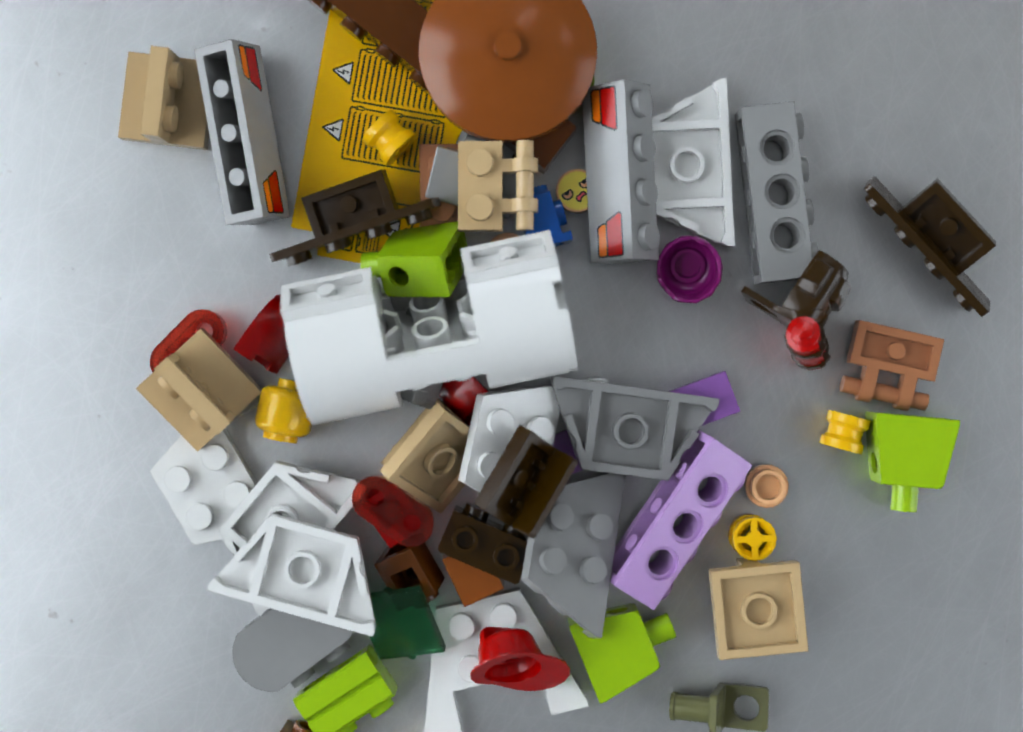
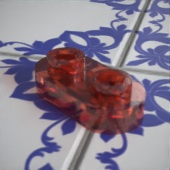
[150,309,227,372]
[352,475,434,547]

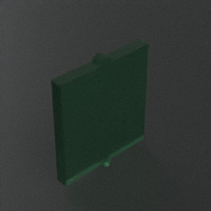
[369,586,446,660]

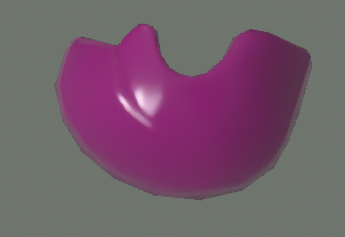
[656,235,723,304]

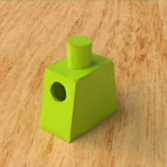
[360,221,468,297]
[865,411,960,513]
[567,603,677,704]

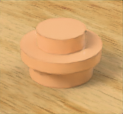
[744,464,789,508]

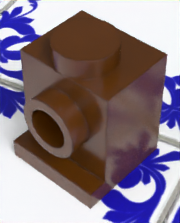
[374,531,445,609]

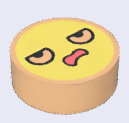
[556,169,588,214]

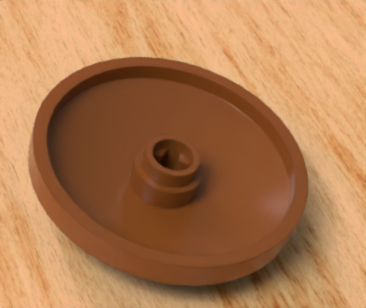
[419,0,597,143]

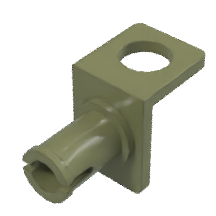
[669,682,769,732]

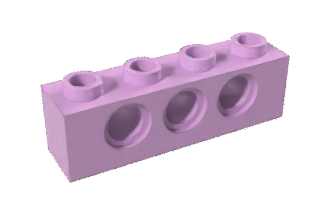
[610,430,753,610]

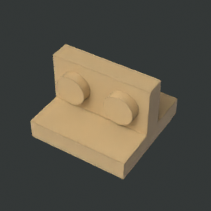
[118,46,209,150]
[136,327,262,452]
[380,398,470,513]
[708,558,809,660]

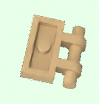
[458,140,538,232]

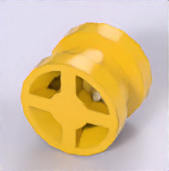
[362,110,417,166]
[819,410,871,455]
[728,513,777,561]

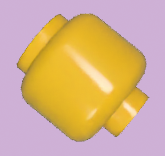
[255,378,312,444]

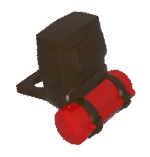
[741,250,851,371]

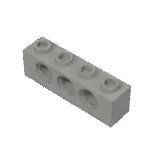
[735,101,818,285]

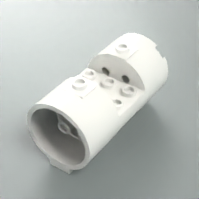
[280,230,578,425]

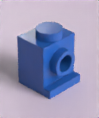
[524,185,573,247]

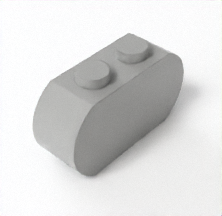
[232,608,354,692]

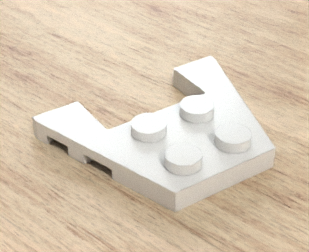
[458,377,609,493]
[149,396,259,546]
[424,587,589,732]

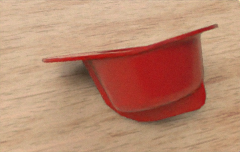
[470,627,570,691]

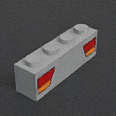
[194,39,290,225]
[583,79,660,264]

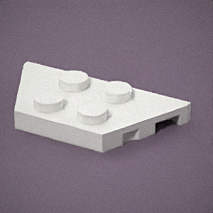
[652,78,735,247]
[219,460,370,616]
[206,513,376,637]

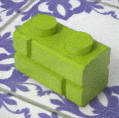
[293,644,398,732]

